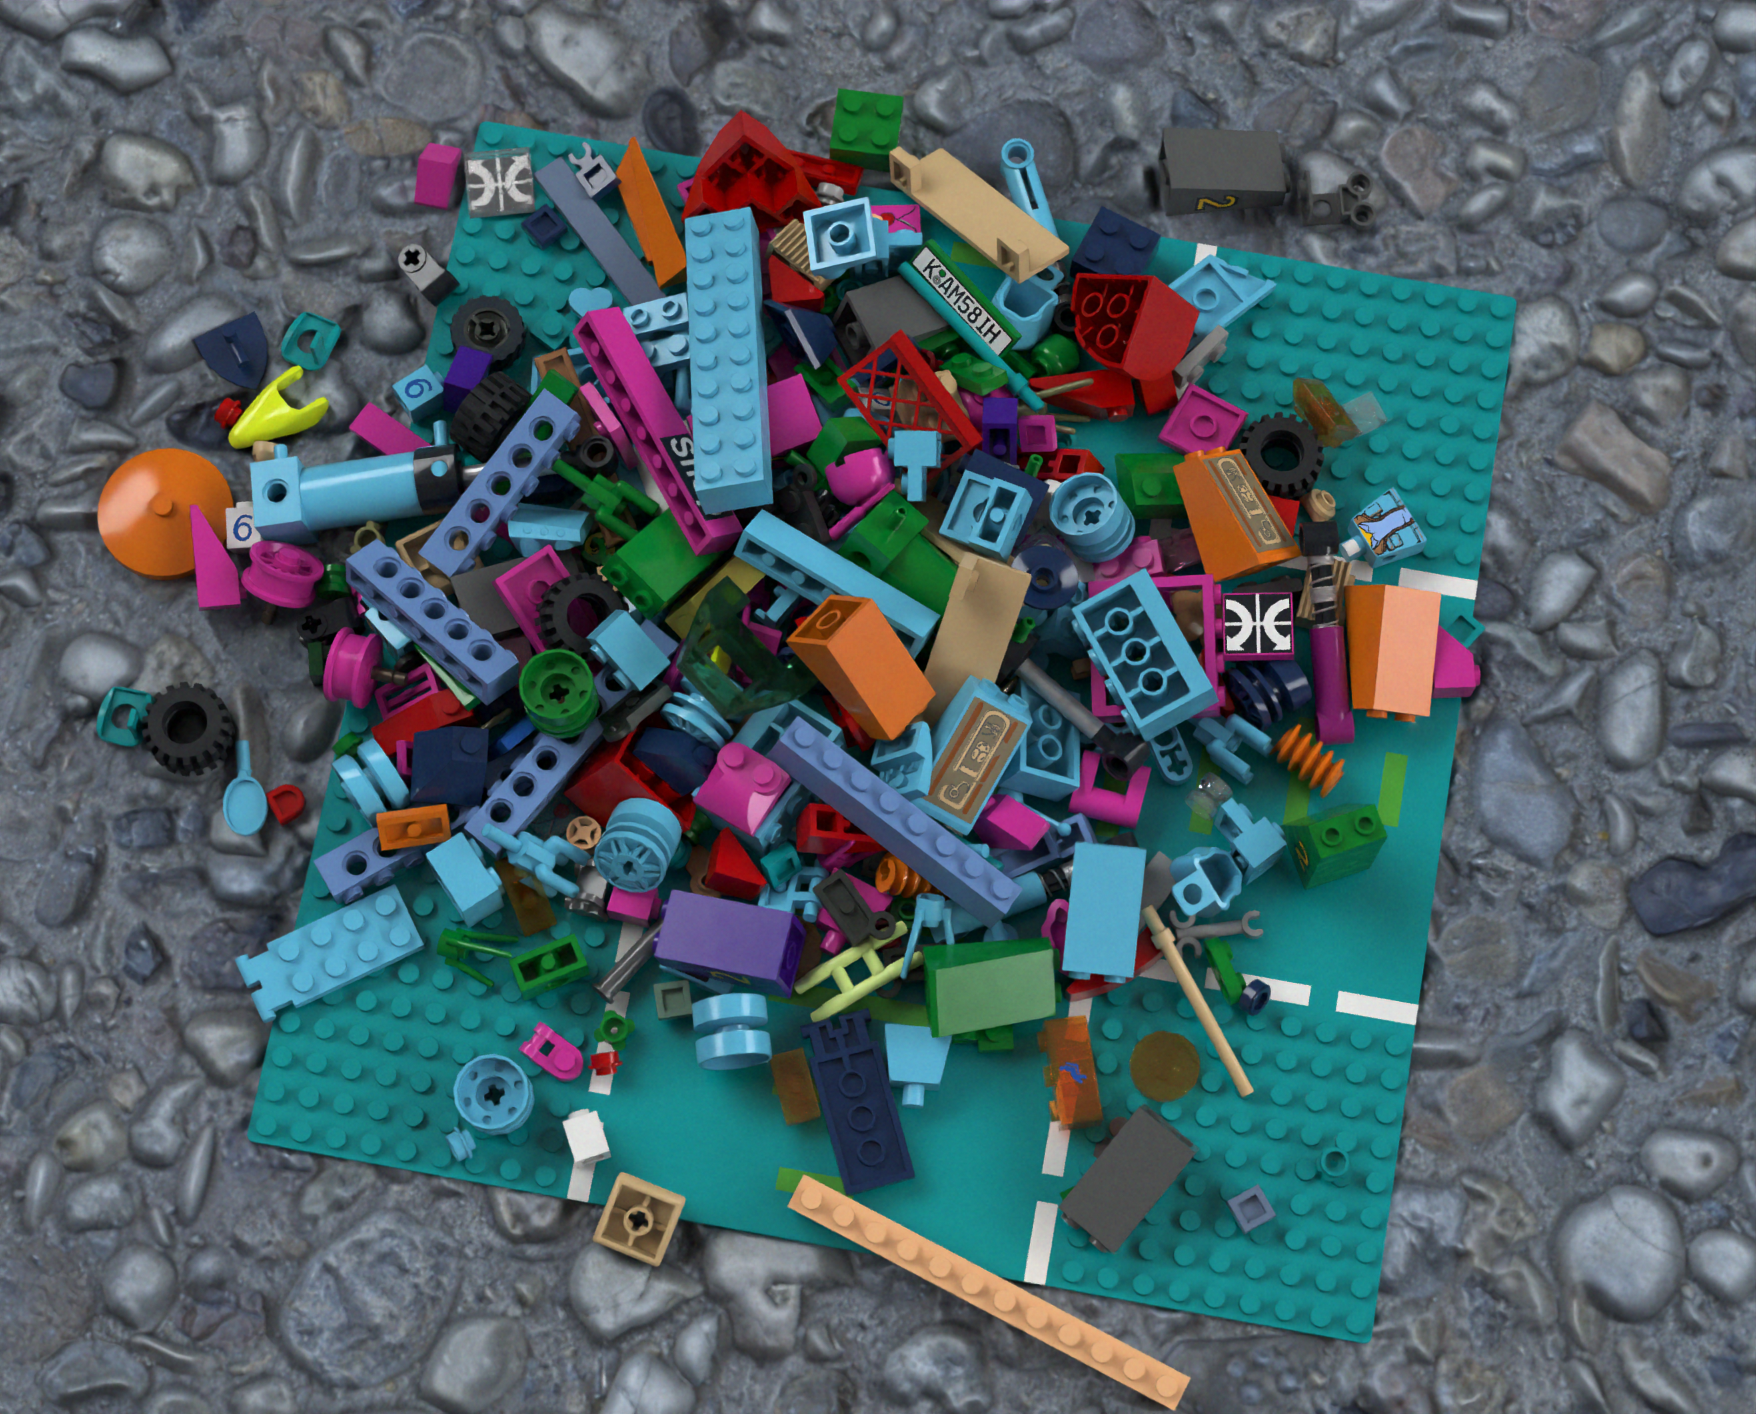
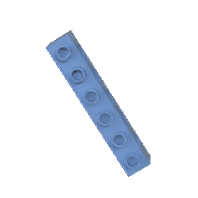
[418,388,582,577]
[346,539,519,705]

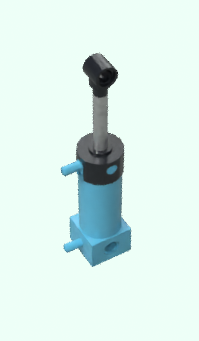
[250,420,619,546]

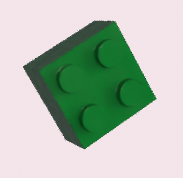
[829,88,904,172]

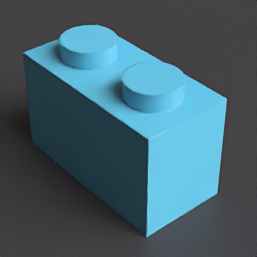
[586,609,671,691]

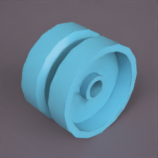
[331,737,413,828]

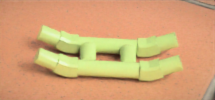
[794,921,923,1022]

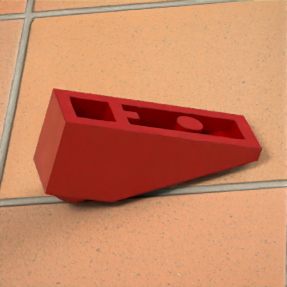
[1028,369,1135,422]
[1017,447,1105,483]
[371,689,480,759]
[796,803,887,855]

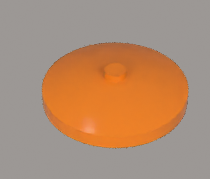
[97,448,235,580]

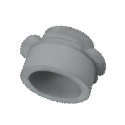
[814,183,844,207]

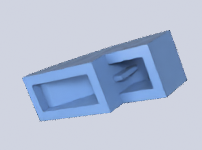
[989,813,1098,879]

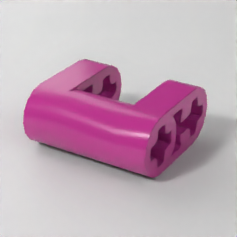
[1068,750,1151,830]

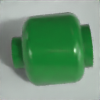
[1030,334,1080,378]

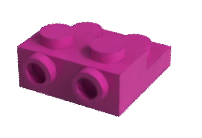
[1092,536,1174,611]

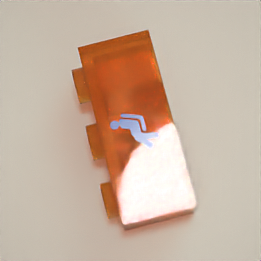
[1037,1015,1103,1131]

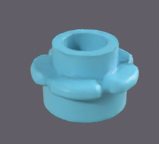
[445,1127,476,1161]

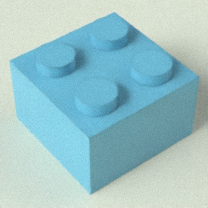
[425,832,505,928]

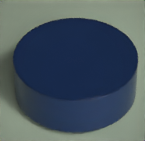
[1239,979,1271,1016]

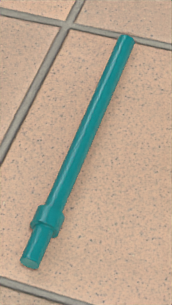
[897,261,1045,413]

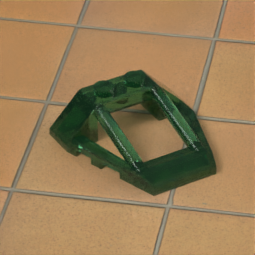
[676,575,820,719]

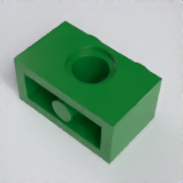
[508,933,590,1001]

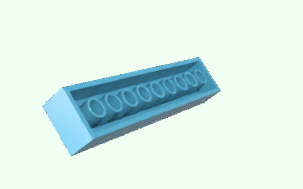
[685,207,773,515]

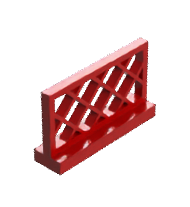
[836,329,985,483]

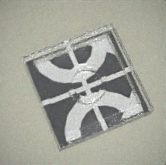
[463,147,536,218]

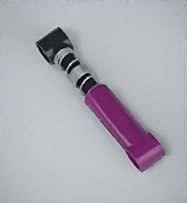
[1299,520,1354,746]

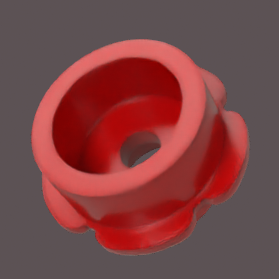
[214,397,244,429]
[588,1051,623,1076]

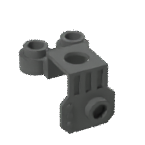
[1297,171,1377,231]

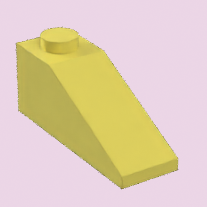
[665,555,766,641]

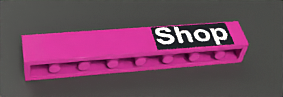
[572,307,743,556]

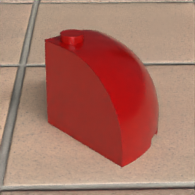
[1071,273,1200,381]
[563,708,696,834]

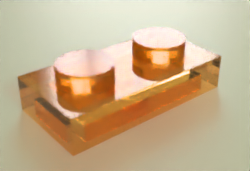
[769,1047,821,1127]

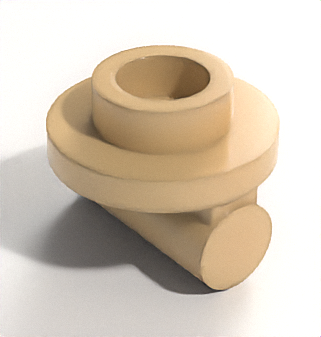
[1299,489,1336,522]

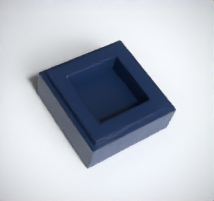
[521,204,568,251]

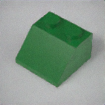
[1114,453,1188,519]

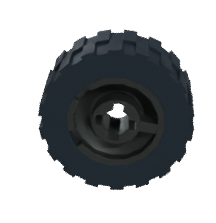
[450,295,526,373]

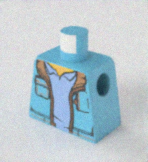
[1339,487,1427,568]

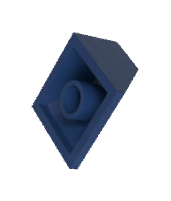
[762,299,838,370]
[410,726,489,807]

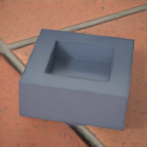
[1226,1185,1276,1235]

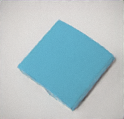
[870,721,932,801]

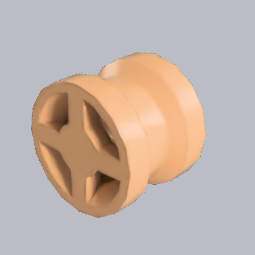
[566,816,602,856]

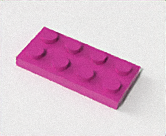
[491,544,604,677]

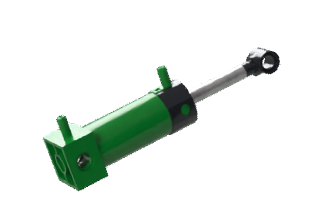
[837,489,1150,781]

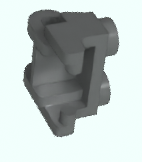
[565,856,609,922]

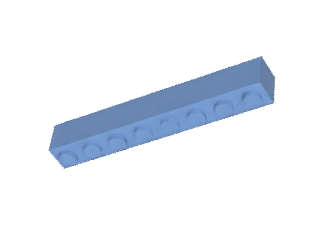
[766,716,1023,929]

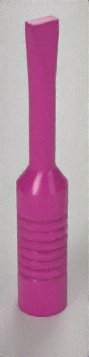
[828,482,895,541]

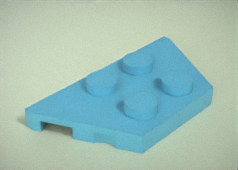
[1168,254,1276,361]

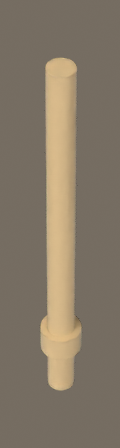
[1140,904,1254,1097]

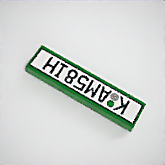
[908,239,1022,359]

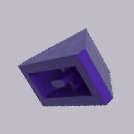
[444,345,493,414]

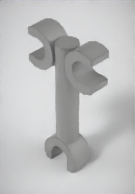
[1168,910,1263,959]

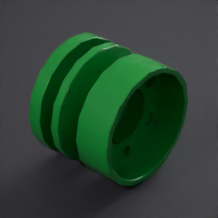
[519,649,599,739]

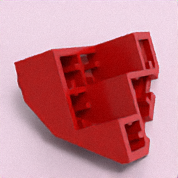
[681,110,822,233]

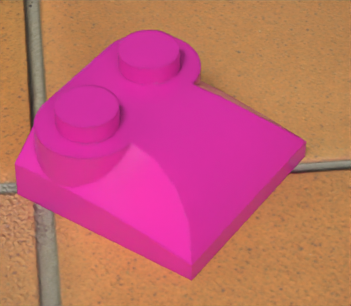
[693,741,791,837]

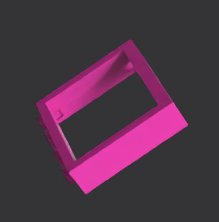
[1088,574,1226,723]

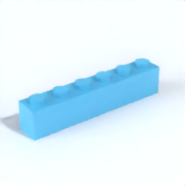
[733,509,941,660]

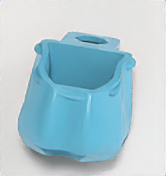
[991,265,1064,351]
[1170,846,1242,918]

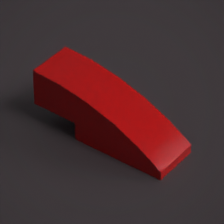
[1064,926,1164,1003]

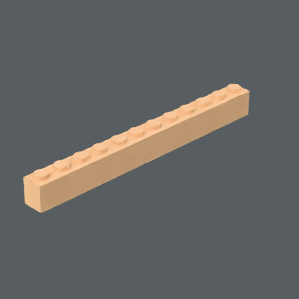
[787,1174,1191,1411]

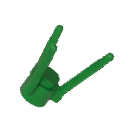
[437,928,519,987]

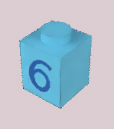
[392,365,444,423]

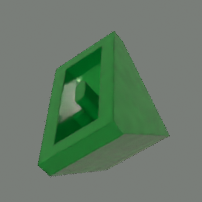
[806,416,882,481]

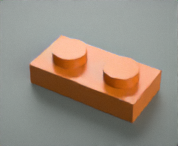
[376,804,452,851]

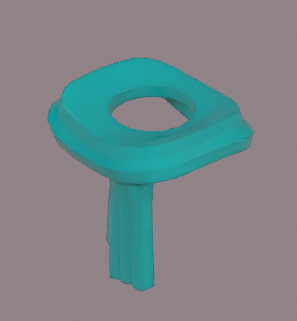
[281,312,342,371]
[96,687,154,747]

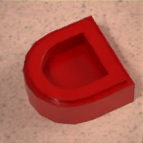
[266,784,306,827]

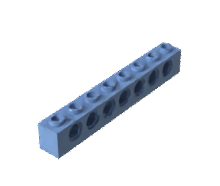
[463,619,679,861]
[313,737,573,905]

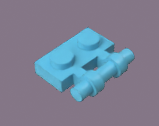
[758,855,829,922]

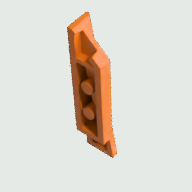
[615,136,687,290]

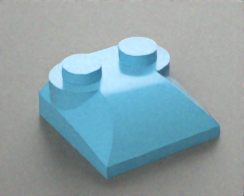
[803,197,878,279]

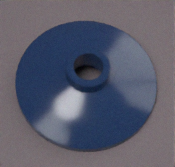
[1011,545,1079,610]

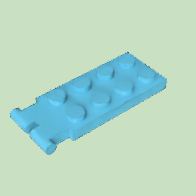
[235,884,425,1023]

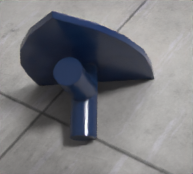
[194,311,268,391]

